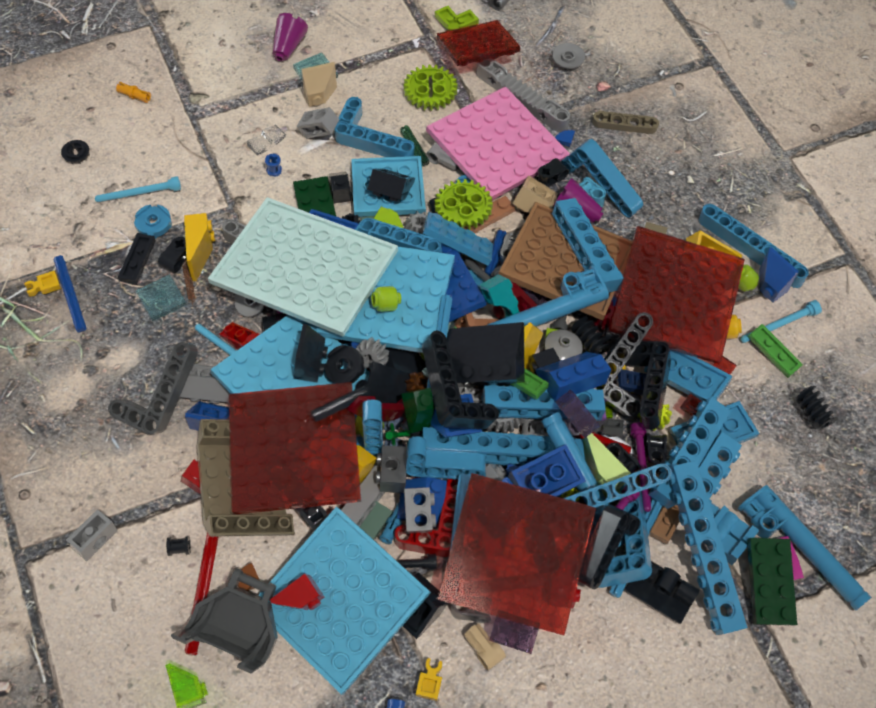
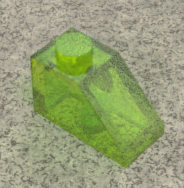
[166,663,209,708]

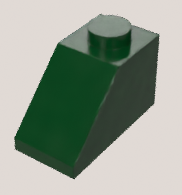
[401,388,435,433]

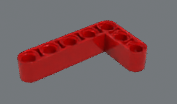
[395,479,458,557]

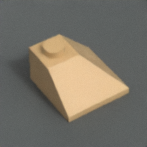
[301,62,337,107]
[512,175,558,213]

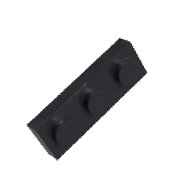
[118,233,156,285]

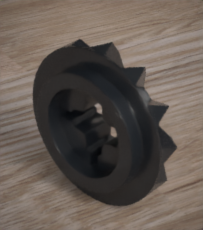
[61,140,90,164]

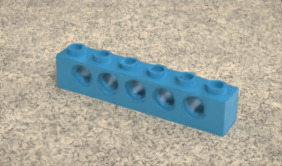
[552,198,623,293]
[481,385,606,421]
[648,397,731,509]

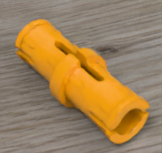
[116,82,151,103]

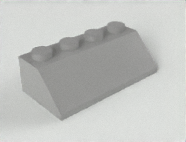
[168,364,240,406]

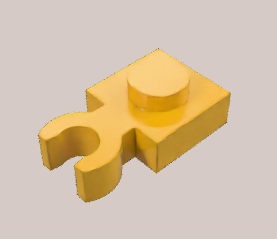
[24,270,61,297]
[416,658,442,701]

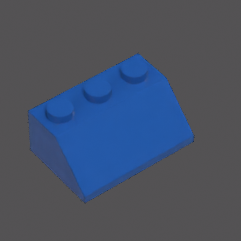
[535,352,611,402]

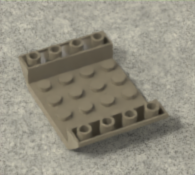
[197,419,295,537]

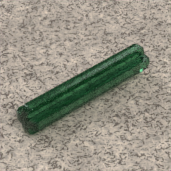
[400,125,429,167]

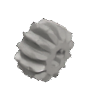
[405,211,427,236]
[356,337,389,370]

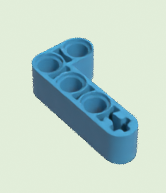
[406,436,486,481]

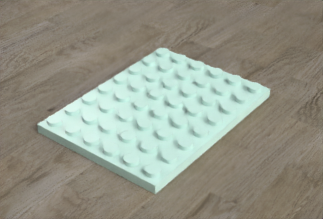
[208,197,398,337]

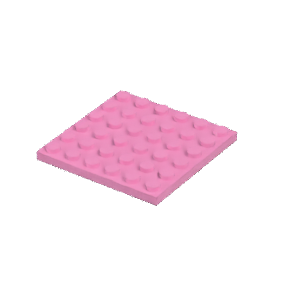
[426,87,570,200]

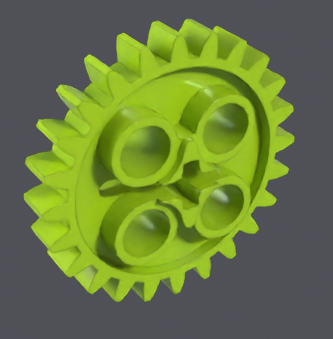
[403,64,458,111]
[435,179,493,230]

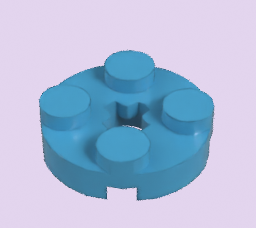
[134,205,172,239]

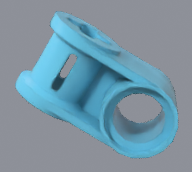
[579,177,606,207]

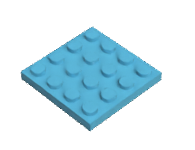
[351,156,426,217]

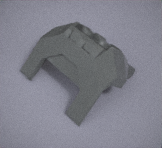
[171,568,278,674]

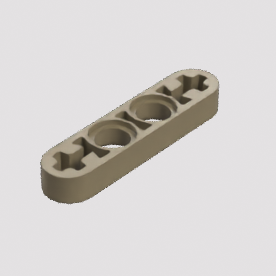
[592,111,659,134]

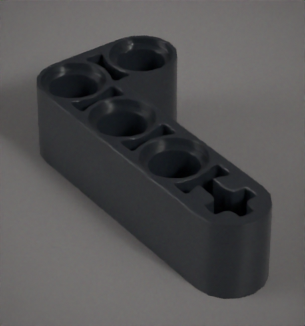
[574,505,640,590]

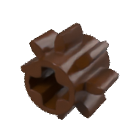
[405,371,428,391]

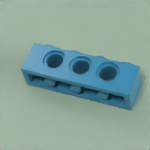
[686,431,742,511]

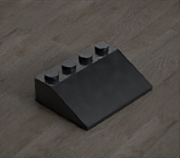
[447,322,525,387]

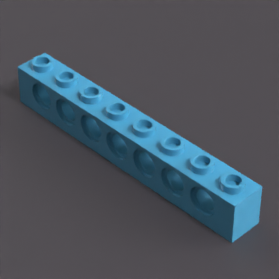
[421,427,585,466]
[668,460,748,635]

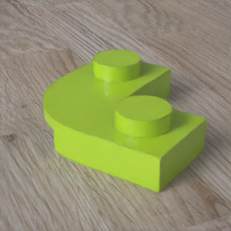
[435,5,479,32]

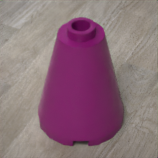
[272,13,308,62]
[553,178,604,223]

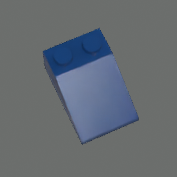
[508,444,586,510]

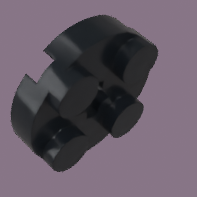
[324,345,365,386]

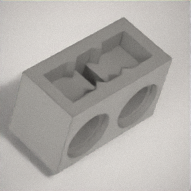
[297,107,339,139]
[404,487,436,534]

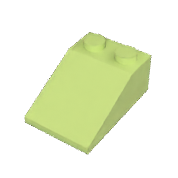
[583,430,631,498]

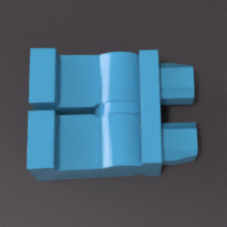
[695,503,759,566]

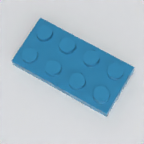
[423,212,493,266]
[644,341,732,401]
[670,401,759,454]

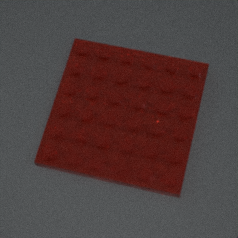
[609,226,745,364]
[229,382,361,515]
[437,473,596,636]

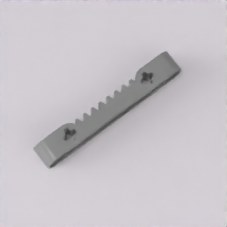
[476,56,571,132]

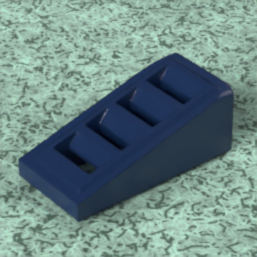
[618,369,647,396]

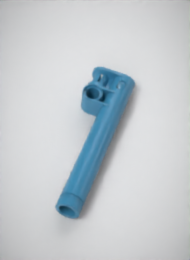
[487,265,609,327]
[541,412,625,547]
[737,485,872,611]

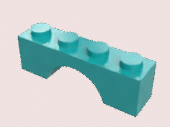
[480,274,519,318]

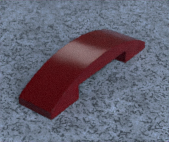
[348,396,406,421]

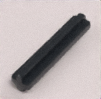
[311,386,370,422]

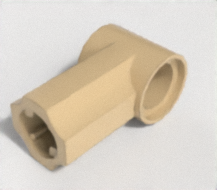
[464,623,506,671]

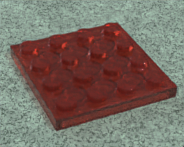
[437,20,520,66]

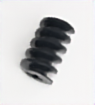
[571,316,611,355]
[796,385,838,429]

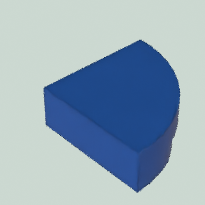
[555,130,575,147]

